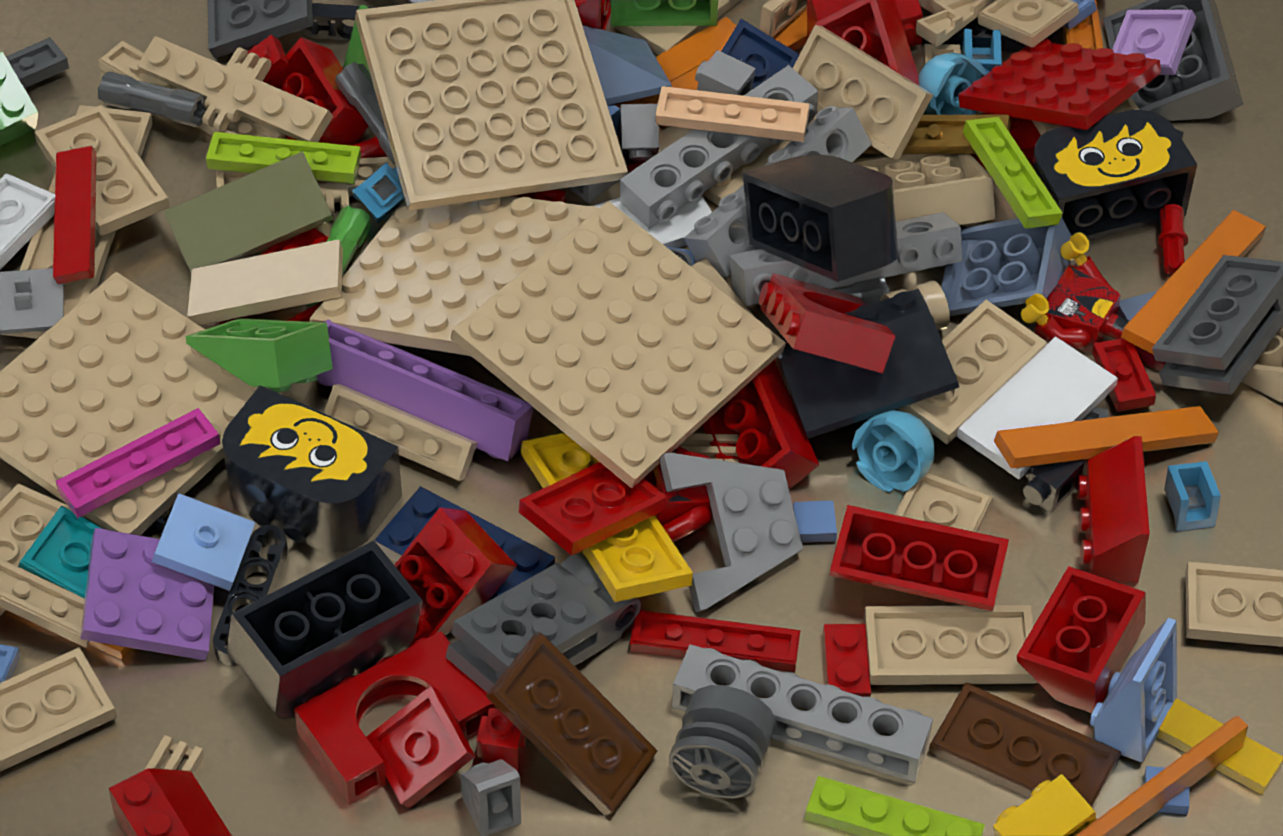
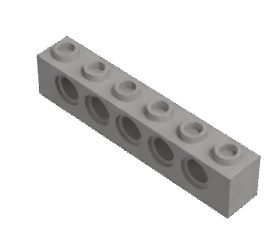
[620,65,818,230]
[683,106,872,277]
[729,212,963,306]
[672,644,933,783]

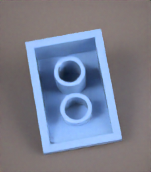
[1090,618,1177,762]

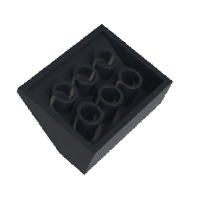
[776,288,959,438]

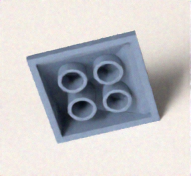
[582,25,672,105]
[941,217,1072,316]

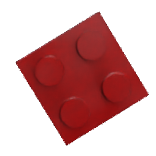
[366,686,476,808]

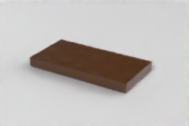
[486,632,658,815]
[928,682,1121,809]

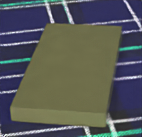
[164,151,334,274]

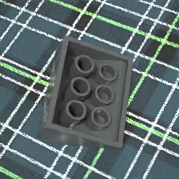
[1103,0,1244,121]

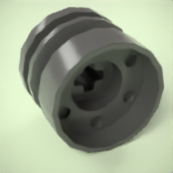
[669,685,776,799]

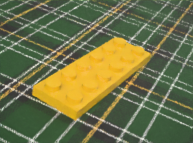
[521,433,693,602]

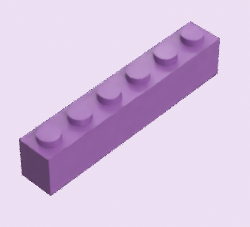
[317,319,533,461]

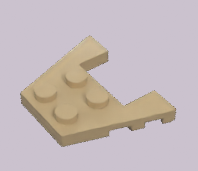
[916,0,996,46]

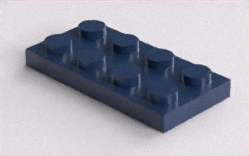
[374,486,555,604]

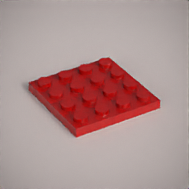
[958,39,1161,130]

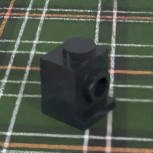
[1023,459,1085,513]

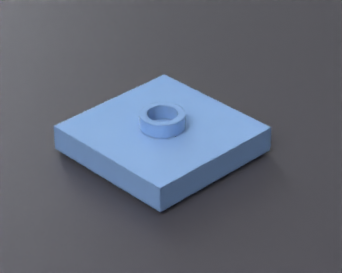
[151,493,255,591]

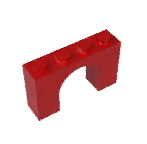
[759,273,896,373]
[294,631,495,805]

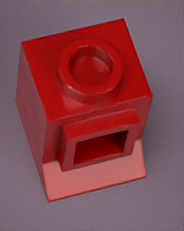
[472,708,526,774]

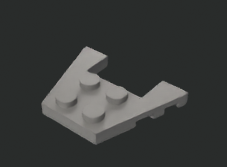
[659,453,803,612]

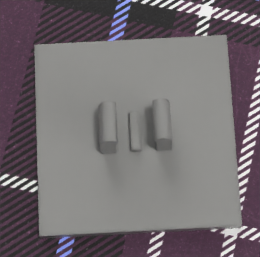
[0,268,64,334]

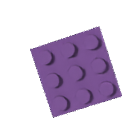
[80,528,214,660]

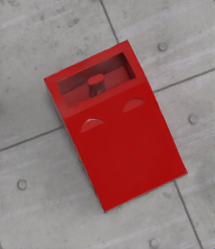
[395,507,517,647]

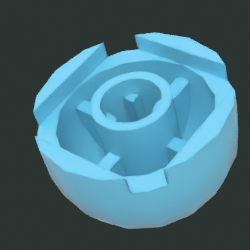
[919,52,986,115]
[852,410,935,492]

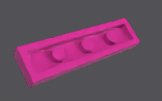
[55,408,220,518]

